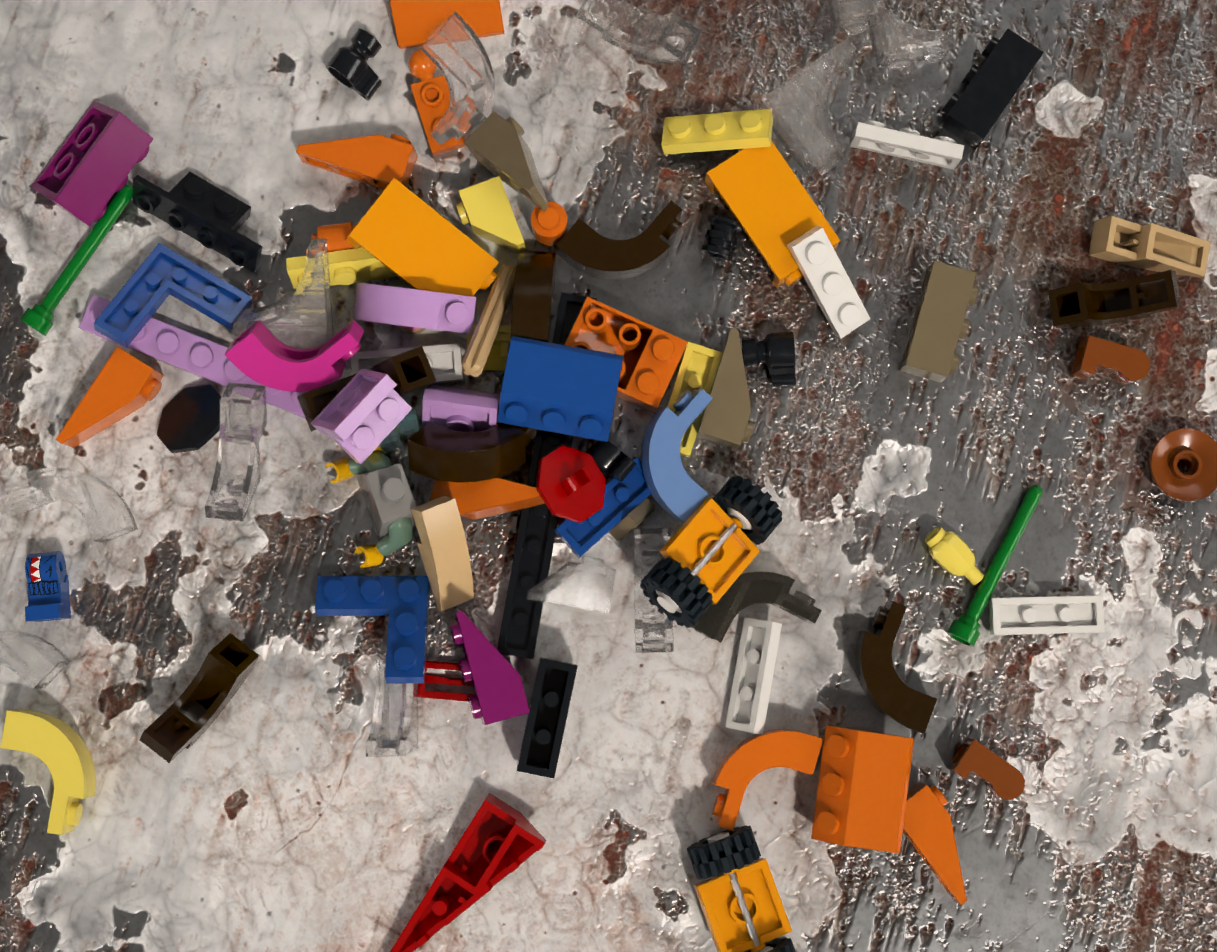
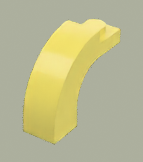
[0,709,96,835]

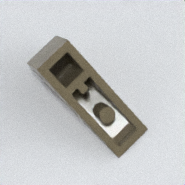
[464,111,549,212]
[696,328,755,450]

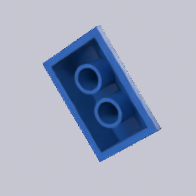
[498,336,623,442]

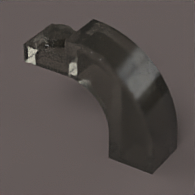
[690,572,822,643]

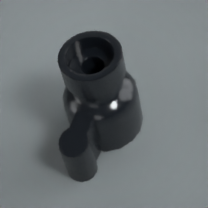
[326,29,382,101]
[742,332,796,387]
[587,440,637,482]

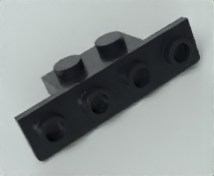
[132,172,262,272]

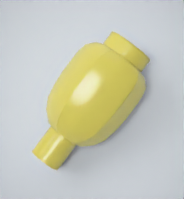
[925,526,984,585]

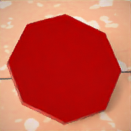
[536,445,606,523]

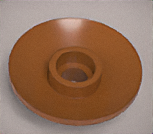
[1150,428,1217,501]

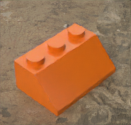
[390,0,504,49]
[811,725,914,853]

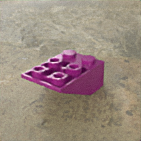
[450,611,530,725]

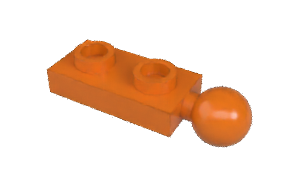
[408,50,466,156]

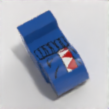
[25,551,71,622]

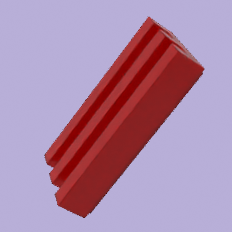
[417,660,475,702]

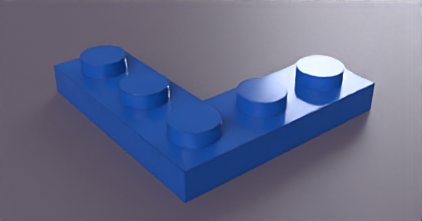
[93,243,252,348]
[315,576,430,684]

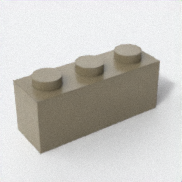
[899,261,979,383]

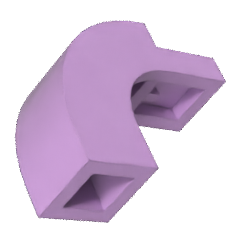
[352,282,476,334]

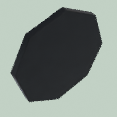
[156,384,227,453]

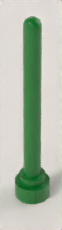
[20,184,133,336]
[947,485,1043,647]

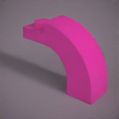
[224,320,364,392]

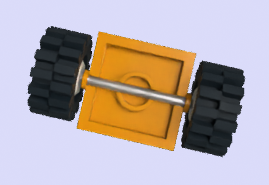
[640,476,782,628]
[687,825,796,952]

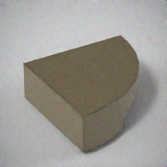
[609,498,655,542]

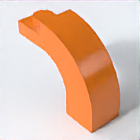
[712,729,823,831]

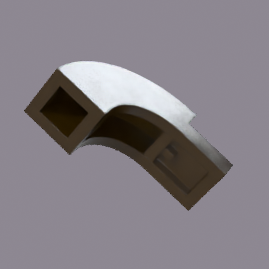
[1048,270,1181,327]

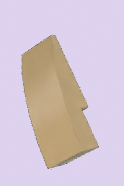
[1089,216,1211,278]
[411,496,474,612]

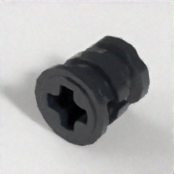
[701,216,743,261]

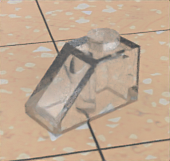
[527,556,616,614]

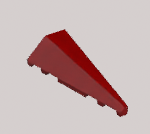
[390,793,546,952]

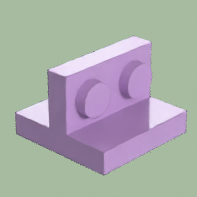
[311,369,412,464]
[422,385,501,432]

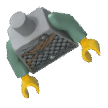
[325,451,416,568]

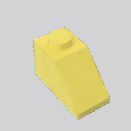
[455,176,526,254]

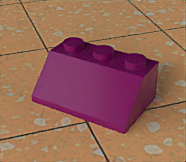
[31,101,154,226]

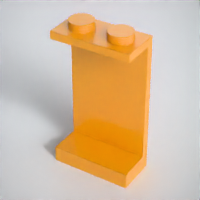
[704,140,841,288]
[345,178,499,297]

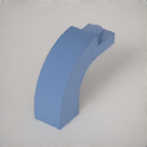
[641,389,713,523]

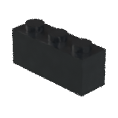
[940,29,1044,150]
[517,657,578,778]

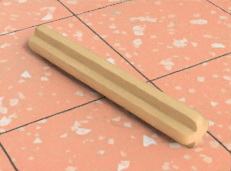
[461,264,516,377]

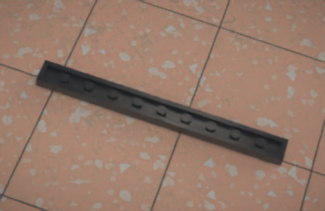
[497,292,597,659]

